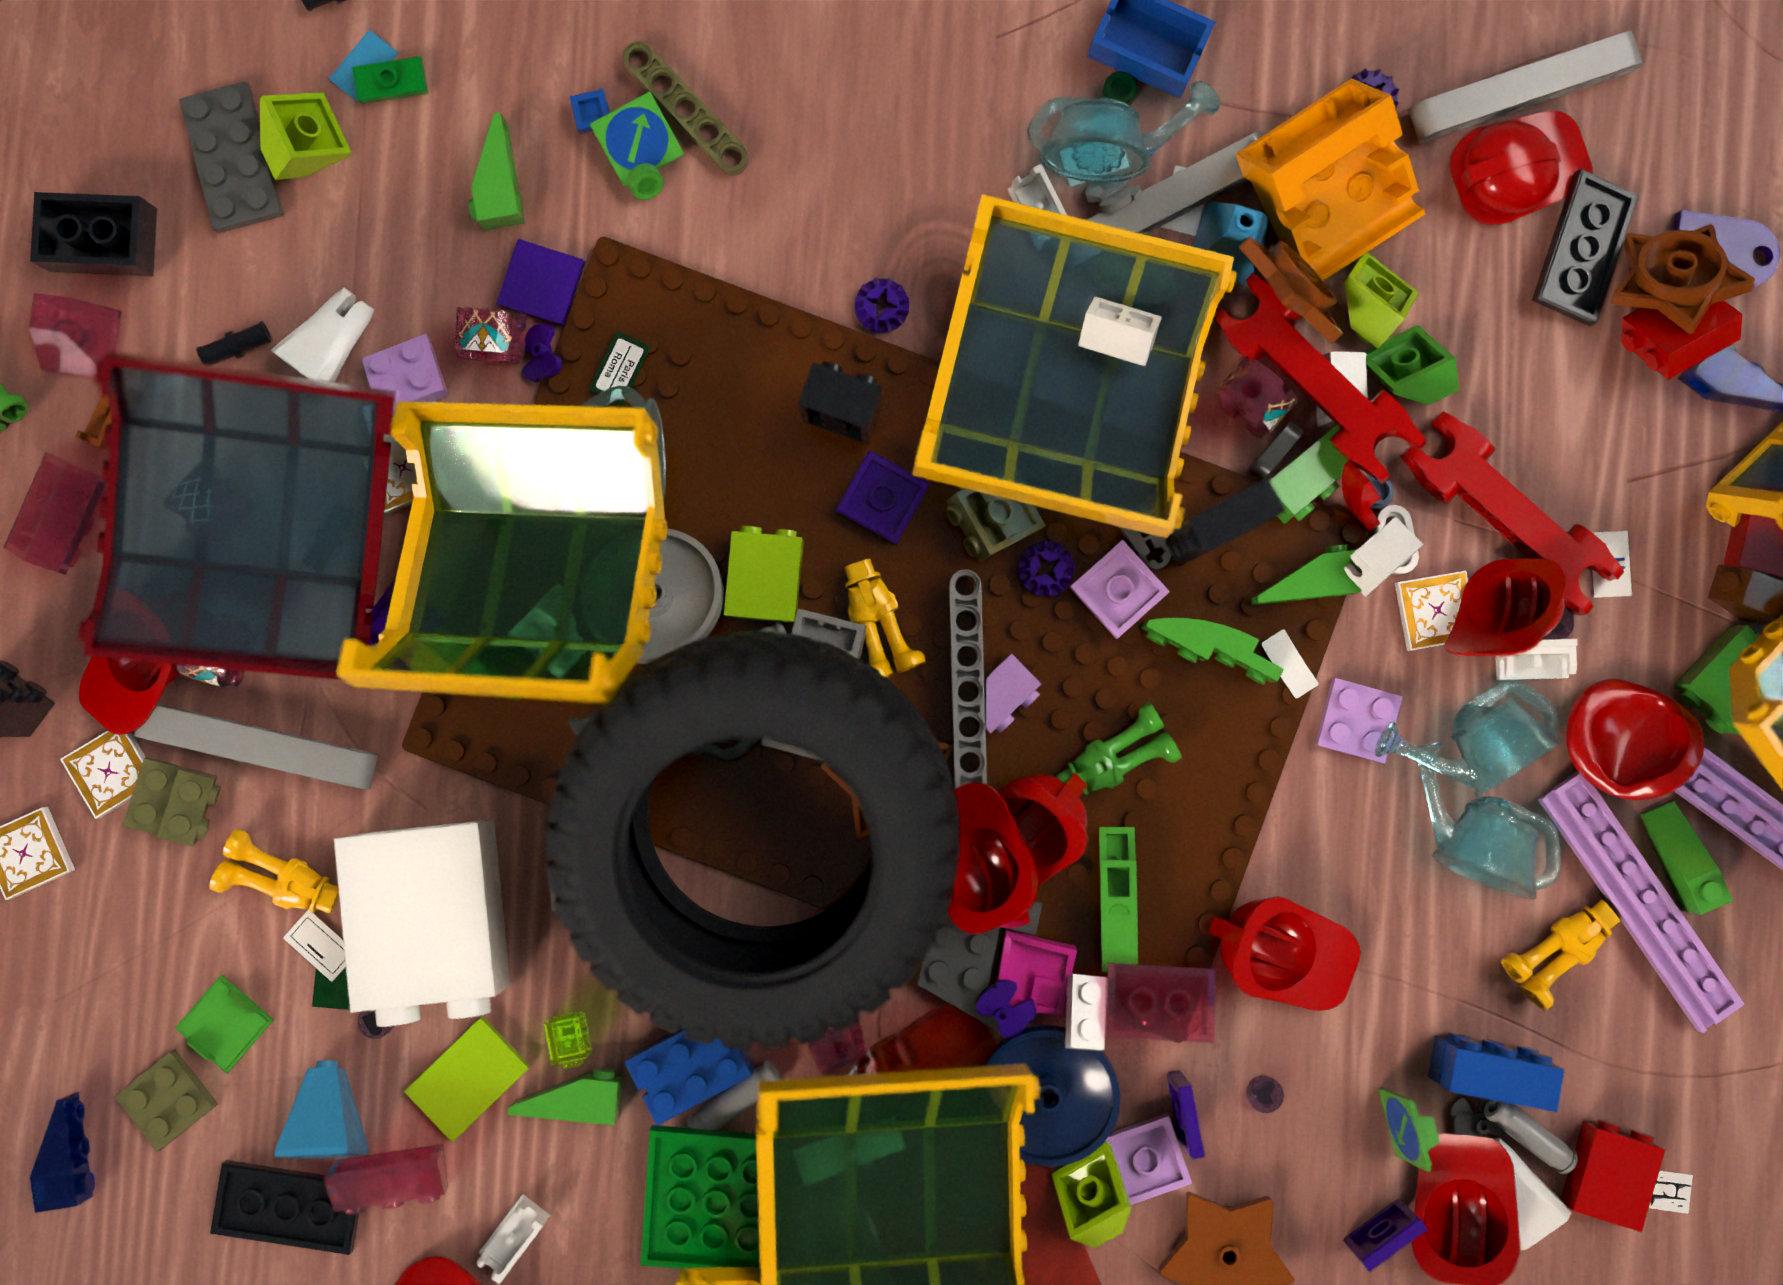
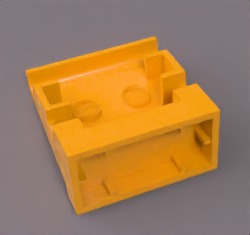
[1235,78,1426,281]

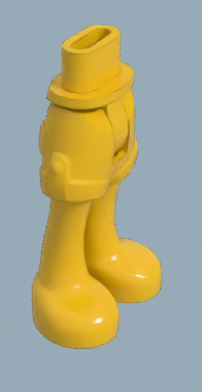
[844,558,926,678]
[209,828,339,914]
[1501,900,1620,1011]

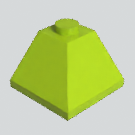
[260,92,352,180]
[1344,253,1420,349]
[1051,1141,1132,1248]

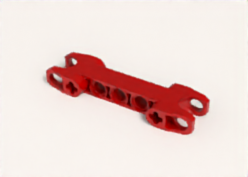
[1213,273,1426,484]
[1400,411,1624,616]

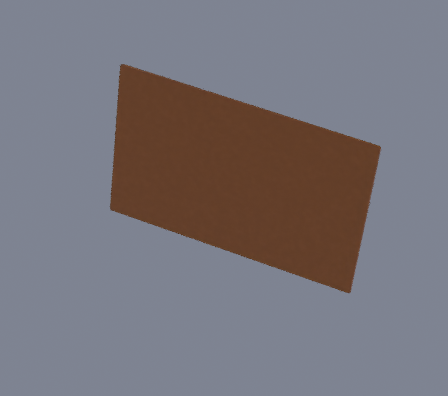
[402,237,1369,1043]

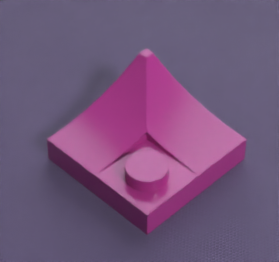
[995,928,1077,1017]

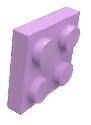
[362,333,448,415]
[1069,540,1170,639]
[1314,678,1403,764]
[1104,1113,1192,1205]

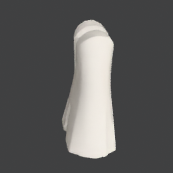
[271,287,374,383]
[1494,1137,1571,1250]

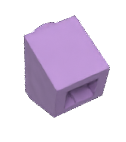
[984,654,1041,733]

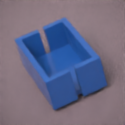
[1087,0,1216,99]
[624,1028,755,1126]
[1428,1032,1565,1112]

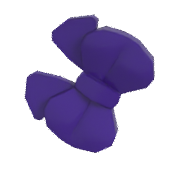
[517,324,562,382]
[976,979,1036,1038]

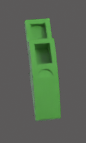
[1141,618,1284,685]
[1099,827,1138,972]

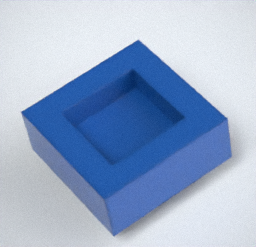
[570,89,610,134]

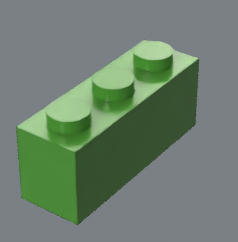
[1270,425,1360,524]

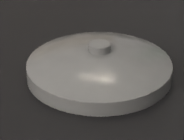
[582,529,724,664]

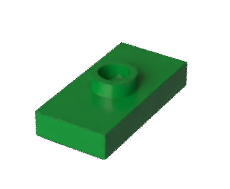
[352,56,429,104]

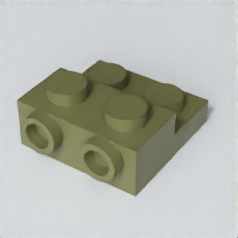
[946,470,1045,562]
[122,757,221,847]

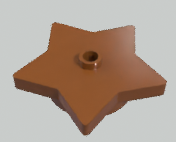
[1611,224,1755,334]
[1239,236,1343,344]
[1158,1191,1295,1285]

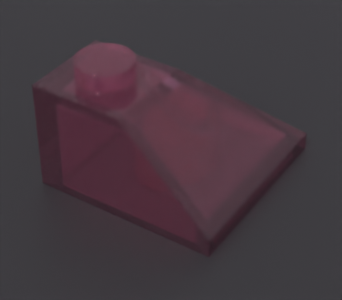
[29,293,122,376]

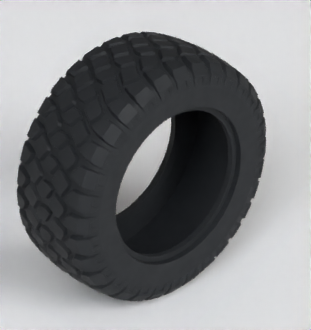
[546,631,960,1049]

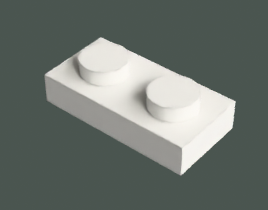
[1065,974,1106,1051]

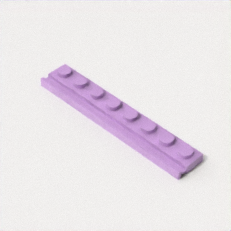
[1674,747,1783,871]
[1537,771,1745,1033]

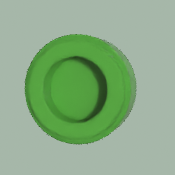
[627,163,664,200]

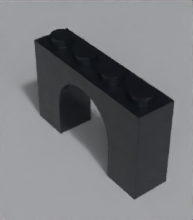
[1165,478,1286,566]

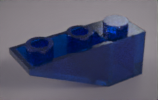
[1678,345,1783,412]
[30,1092,95,1213]

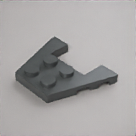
[918,901,1042,1031]

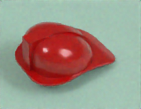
[1449,110,1593,225]
[1444,558,1567,656]
[79,590,193,735]
[998,773,1088,886]
[947,782,1039,934]
[1208,897,1361,1011]
[1411,1133,1520,1285]

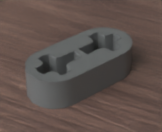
[1248,420,1304,481]
[1120,508,1171,570]

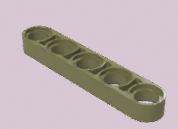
[623,41,748,176]

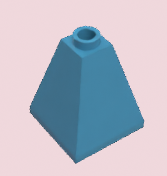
[1193,201,1272,286]
[274,1060,369,1159]

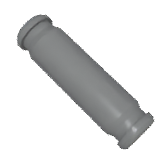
[687,1060,783,1130]
[1484,1100,1578,1174]

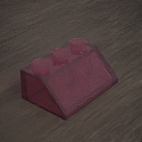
[4,452,107,575]
[1105,963,1216,1043]
[324,1144,448,1215]

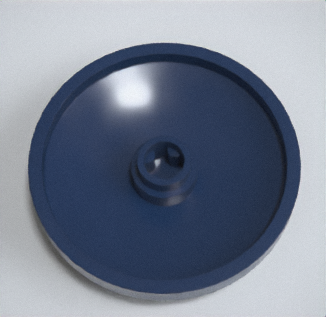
[977,1025,1120,1166]

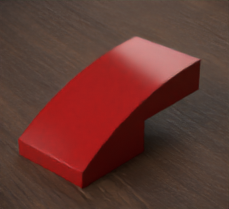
[1342,460,1381,532]

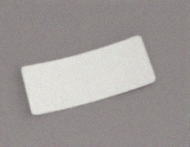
[1262,629,1319,698]

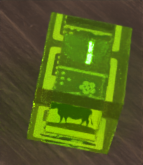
[544,1010,593,1068]

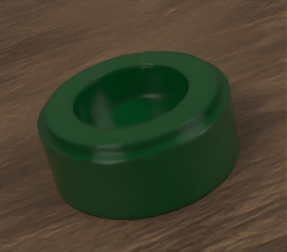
[1102,71,1138,109]

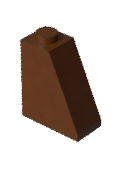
[1708,564,1783,625]

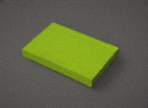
[404,1016,531,1142]

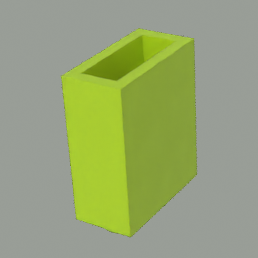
[724,526,804,623]

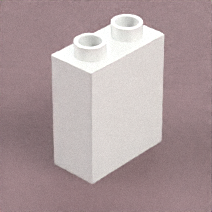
[334,819,511,1027]

